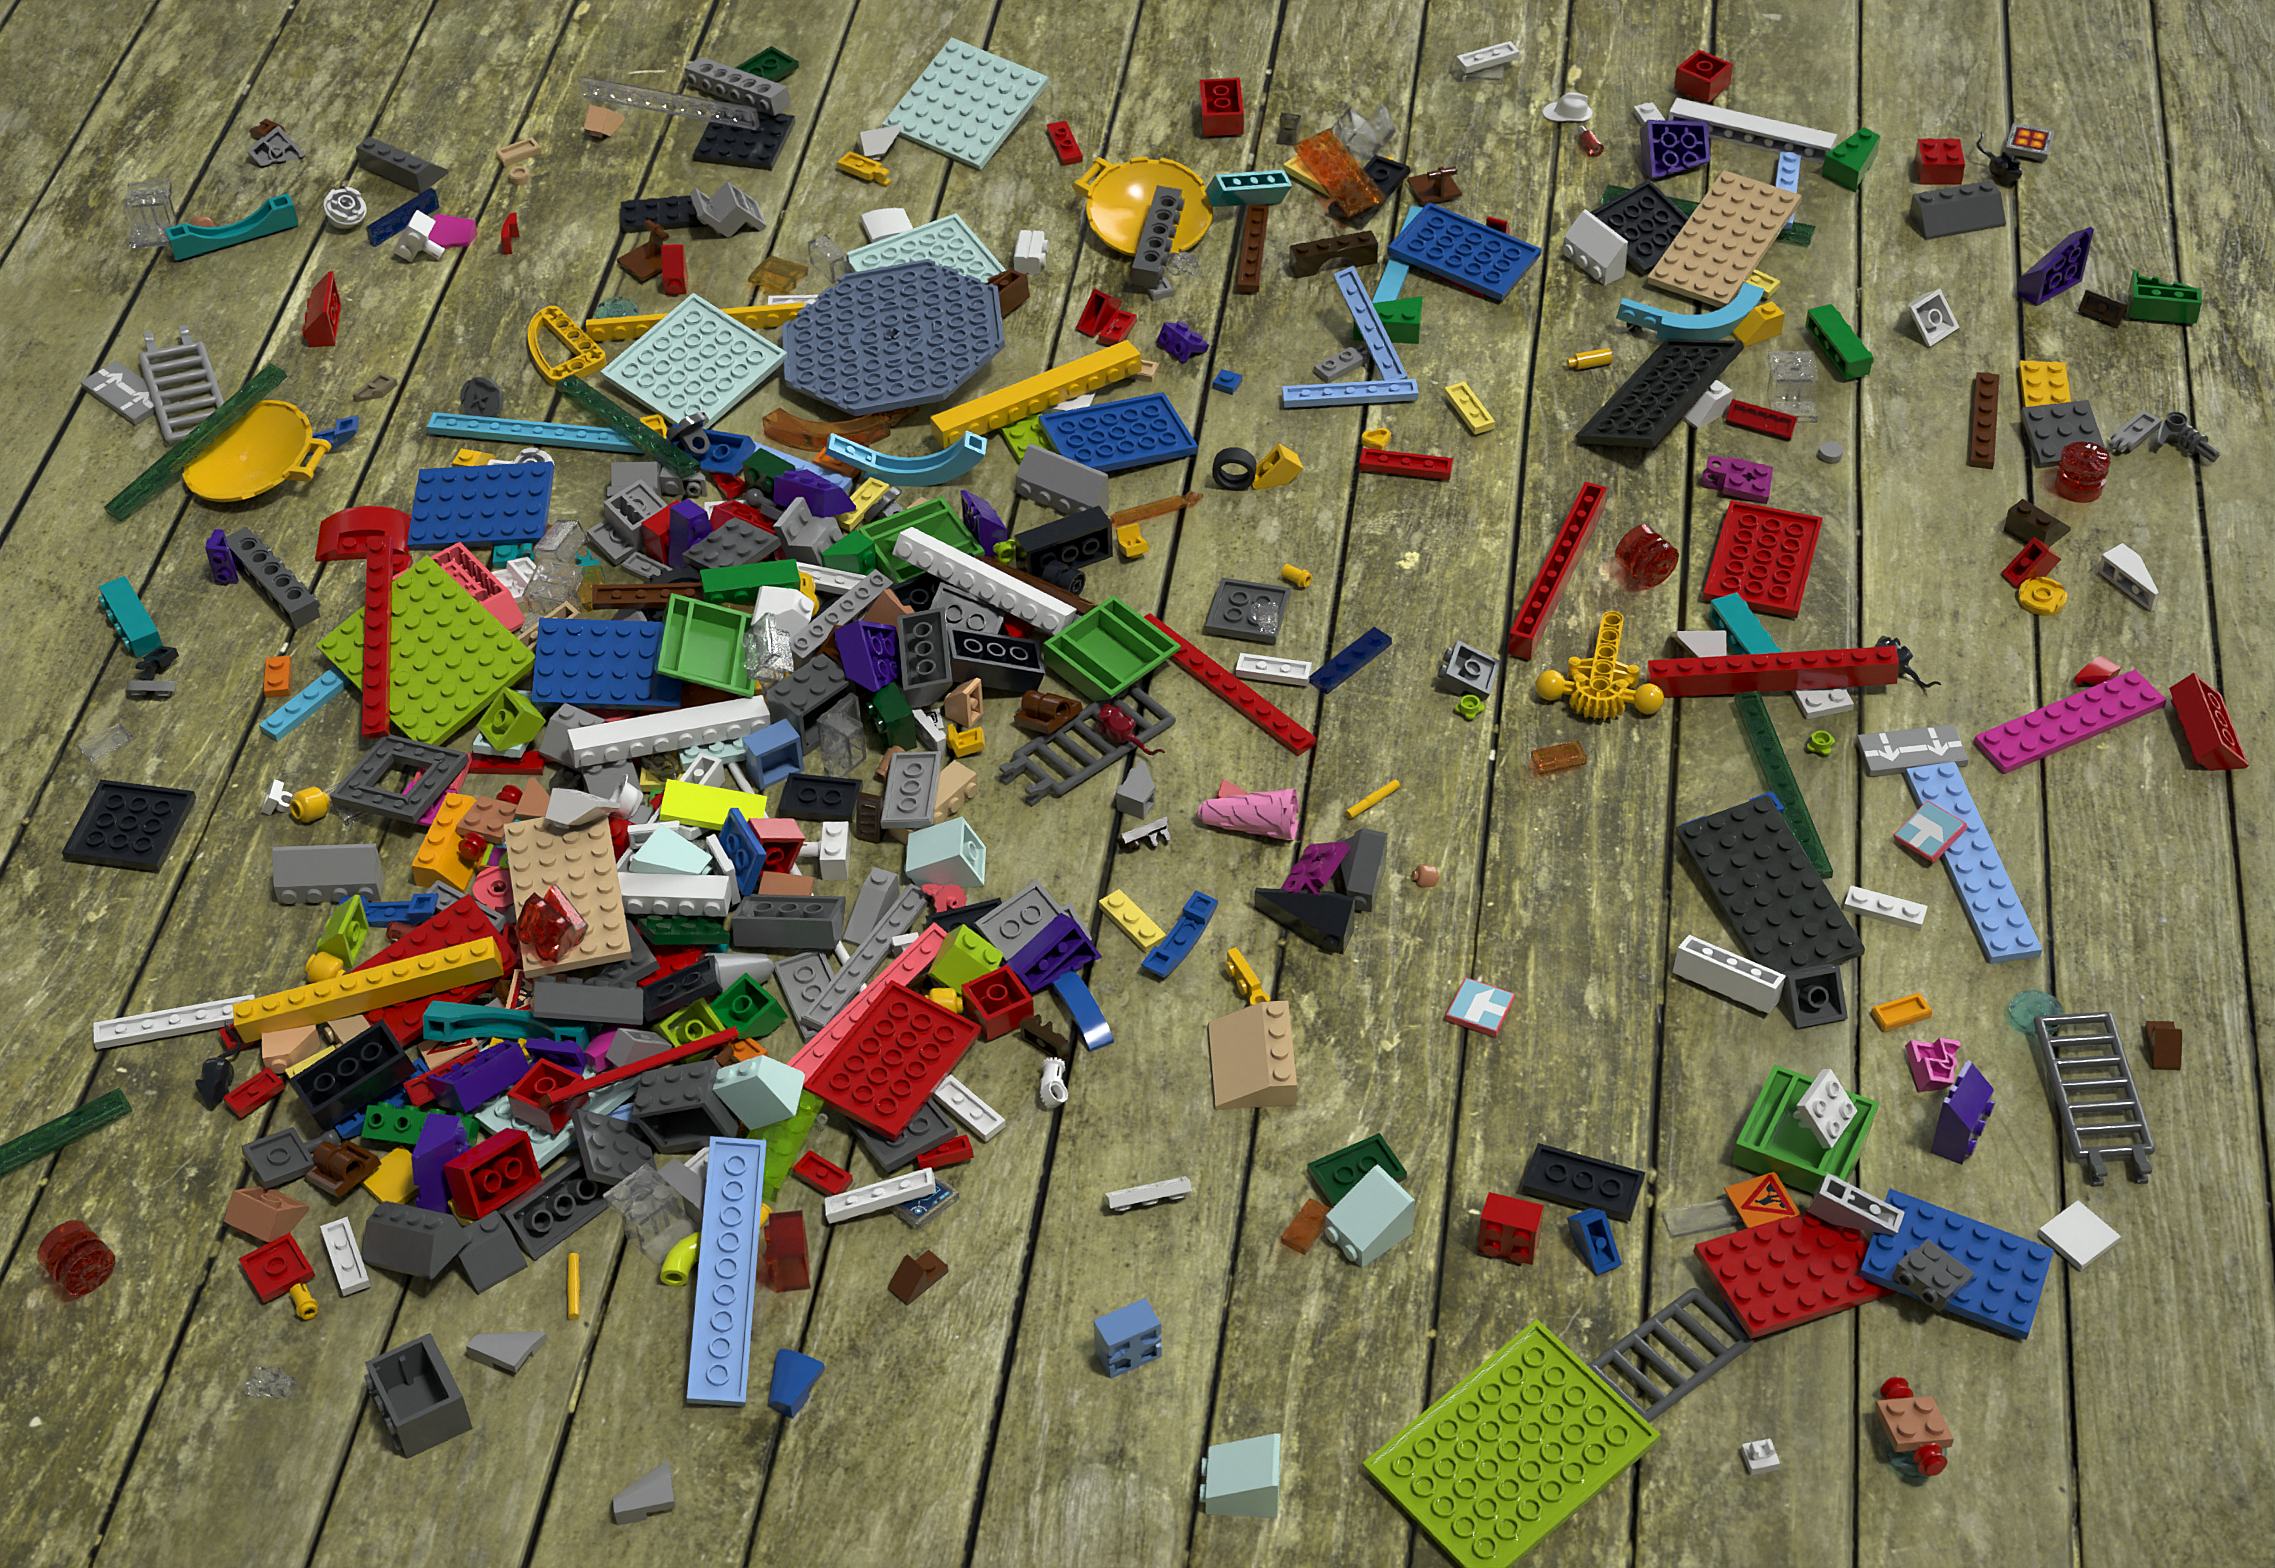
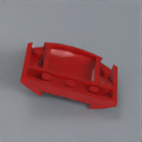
[315,505,412,562]

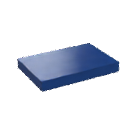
[718,808,767,896]

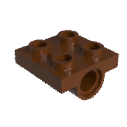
[1014,690,1083,734]
[305,1140,381,1198]

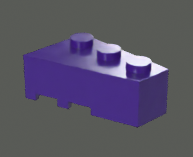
[669,499,713,569]
[1004,913,1102,992]
[427,1040,530,1113]

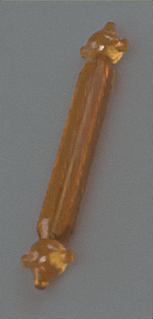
[1107,491,1203,526]

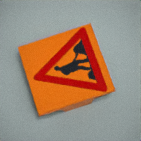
[1724,1171,1801,1228]

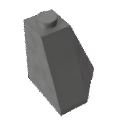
[1337,828,1388,912]

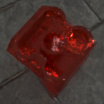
[514,883,589,963]

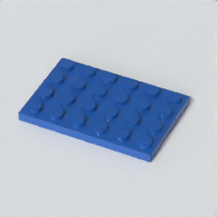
[1387,202,1542,301]
[1038,392,1198,472]
[407,461,555,550]
[531,618,683,711]
[1858,1188,2054,1340]

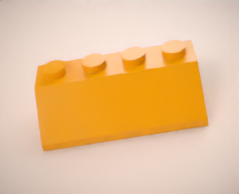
[411,792,484,894]

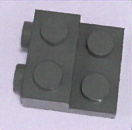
[1437,640,1501,700]
[1892,1239,1975,1312]

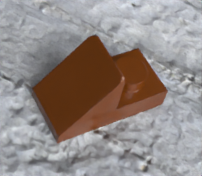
[2144,1021,2182,1070]
[888,1250,949,1306]

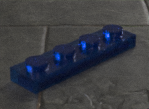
[366,188,440,247]
[1309,627,1392,694]

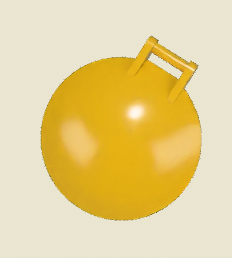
[1072,156,1213,257]
[182,400,331,502]

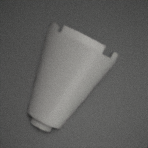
[698,953,774,1004]

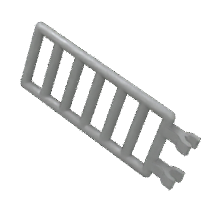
[138,325,227,443]

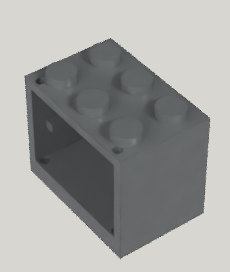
[766,653,860,757]
[631,1059,739,1154]
[364,1332,473,1459]

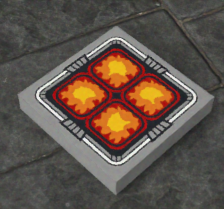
[2005,123,2055,161]

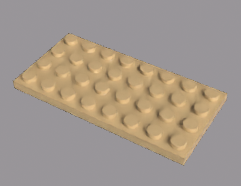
[1648,170,1802,308]
[503,814,632,978]

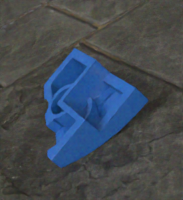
[768,1349,825,1419]

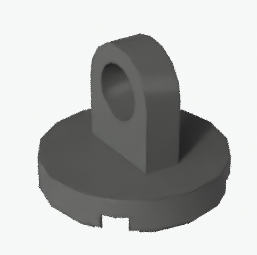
[460,376,503,418]
[666,412,710,457]
[864,486,904,523]

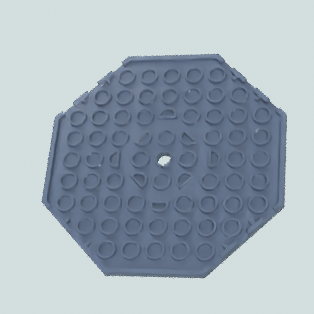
[782,259,1006,416]

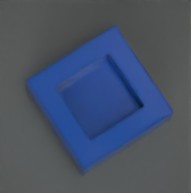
[1213,369,1242,395]

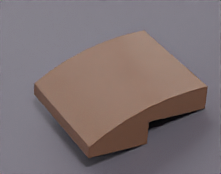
[862,589,915,637]
[758,871,815,896]

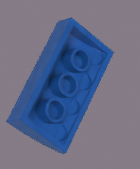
[655,424,756,476]

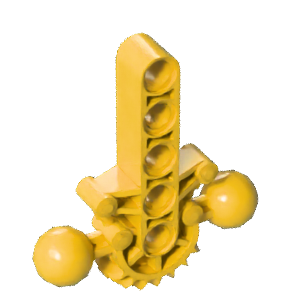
[1535,611,1664,721]

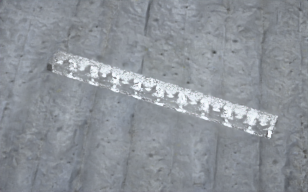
[578,76,760,130]

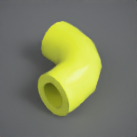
[660,1231,702,1286]

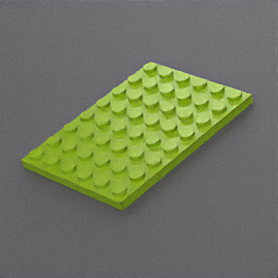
[315,555,536,746]
[1362,1319,1661,1568]

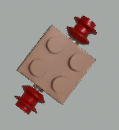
[456,785,523,860]
[1874,1377,1954,1476]

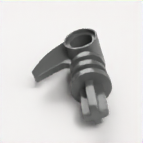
[2156,411,2220,462]

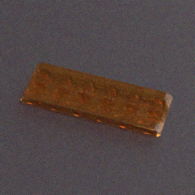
[1293,128,1386,218]

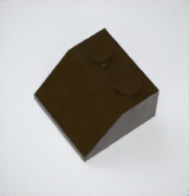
[2004,499,2071,547]

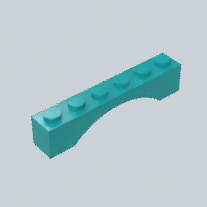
[165,193,299,261]
[423,1001,590,1052]

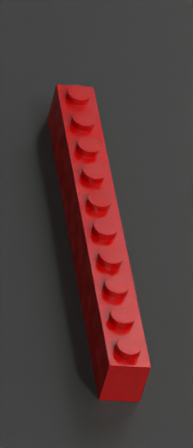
[1508,481,1607,660]
[1647,646,1899,697]

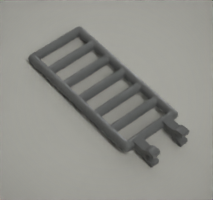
[999,684,1176,807]
[2033,1012,2155,1187]
[1587,1288,1754,1423]

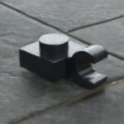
[135,646,179,681]

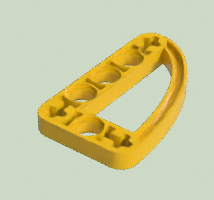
[528,306,607,388]

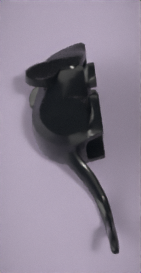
[1976,132,2022,186]
[1875,636,1941,688]
[195,1021,242,1111]

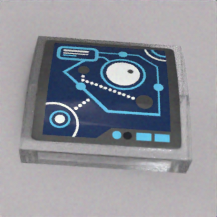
[885,1175,960,1231]

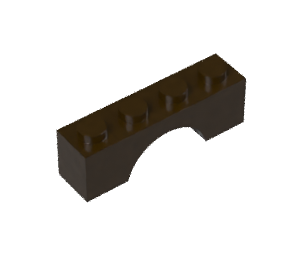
[1289,230,1378,279]

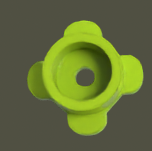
[993,539,1016,563]
[1455,695,1485,719]
[1807,731,1835,755]

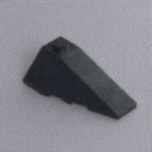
[1254,888,1355,955]

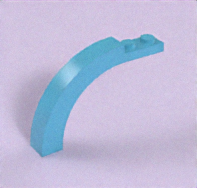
[1616,282,1764,340]
[825,430,987,487]

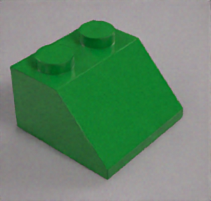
[821,529,878,576]
[709,972,788,1039]

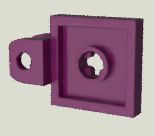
[1701,456,1773,504]
[1281,841,1350,895]

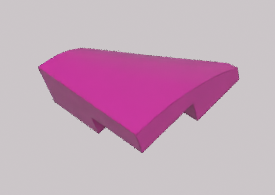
[422,214,478,251]
[583,1022,637,1073]
[1905,1038,1961,1092]

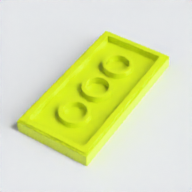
[659,779,767,831]

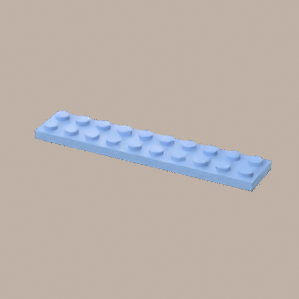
[1905,762,2042,964]
[687,1136,766,1407]

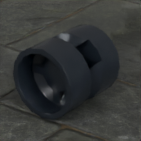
[1041,559,1086,596]

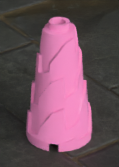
[1198,789,1299,840]

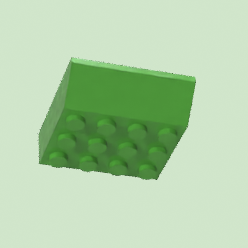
[859,496,985,586]
[654,593,763,698]
[1044,595,1181,702]
[1733,1064,1879,1194]

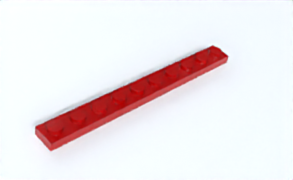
[362,536,393,740]
[1144,613,1316,756]

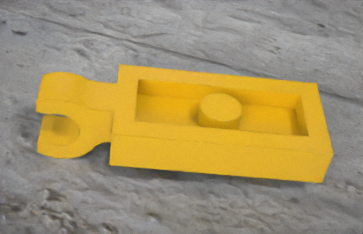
[837,151,891,186]
[1225,947,1270,1006]

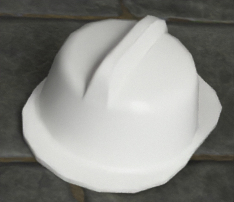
[1543,92,1592,121]
[608,774,643,820]

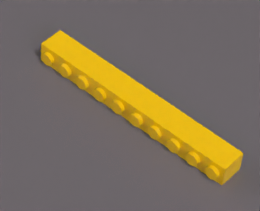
[930,340,1142,449]
[233,936,504,1043]

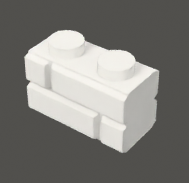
[1014,230,1049,275]

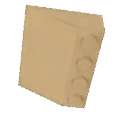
[1208,1001,1297,1110]

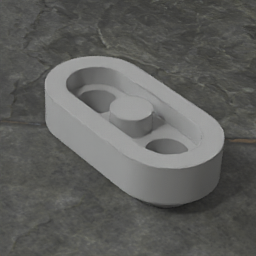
[127,680,175,696]

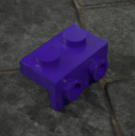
[1156,321,1209,363]
[205,529,239,584]
[525,1037,587,1076]

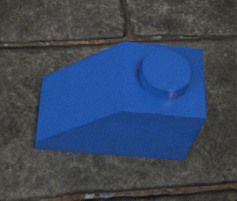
[1567,1208,1622,1275]

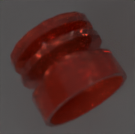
[2055,441,2111,503]
[1615,524,1679,588]
[37,1220,115,1296]

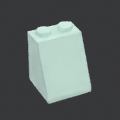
[904,817,986,887]
[628,823,713,875]
[713,1055,805,1130]
[1325,1165,1415,1268]
[1200,1434,1281,1518]

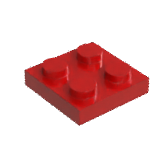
[238,1232,316,1303]

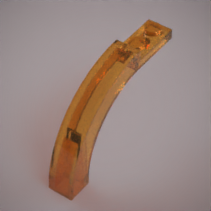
[762,405,919,452]

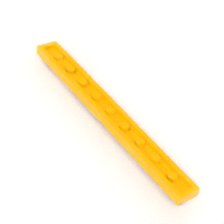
[586,302,805,342]

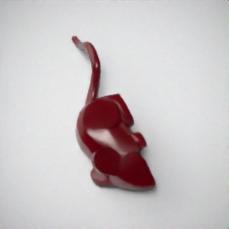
[1097,704,1165,756]

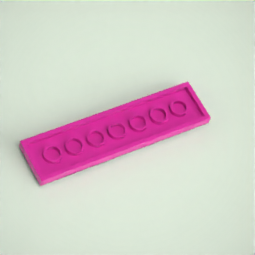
[1974,669,2166,774]

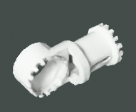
[1039,1057,1068,1108]

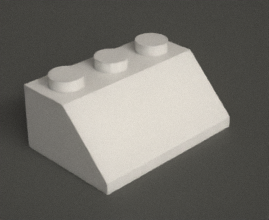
[1563,210,1628,286]

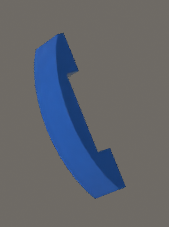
[306,415,359,456]
[1141,890,1218,978]
[338,893,439,928]
[1049,970,1114,1052]
[333,1058,430,1139]

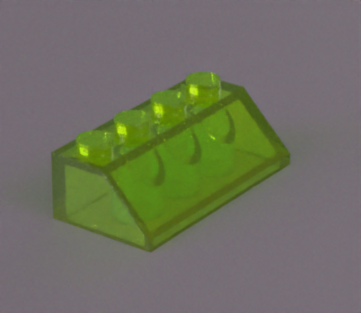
[746,1089,825,1202]

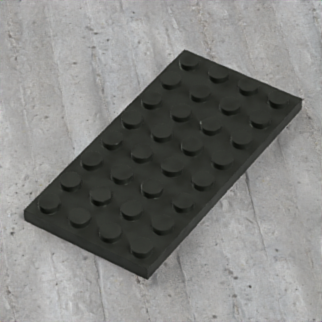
[1575,339,1744,448]
[1675,795,1865,973]

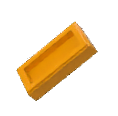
[1871,992,1933,1032]

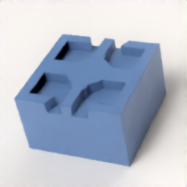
[742,719,805,790]
[1093,1298,1162,1379]

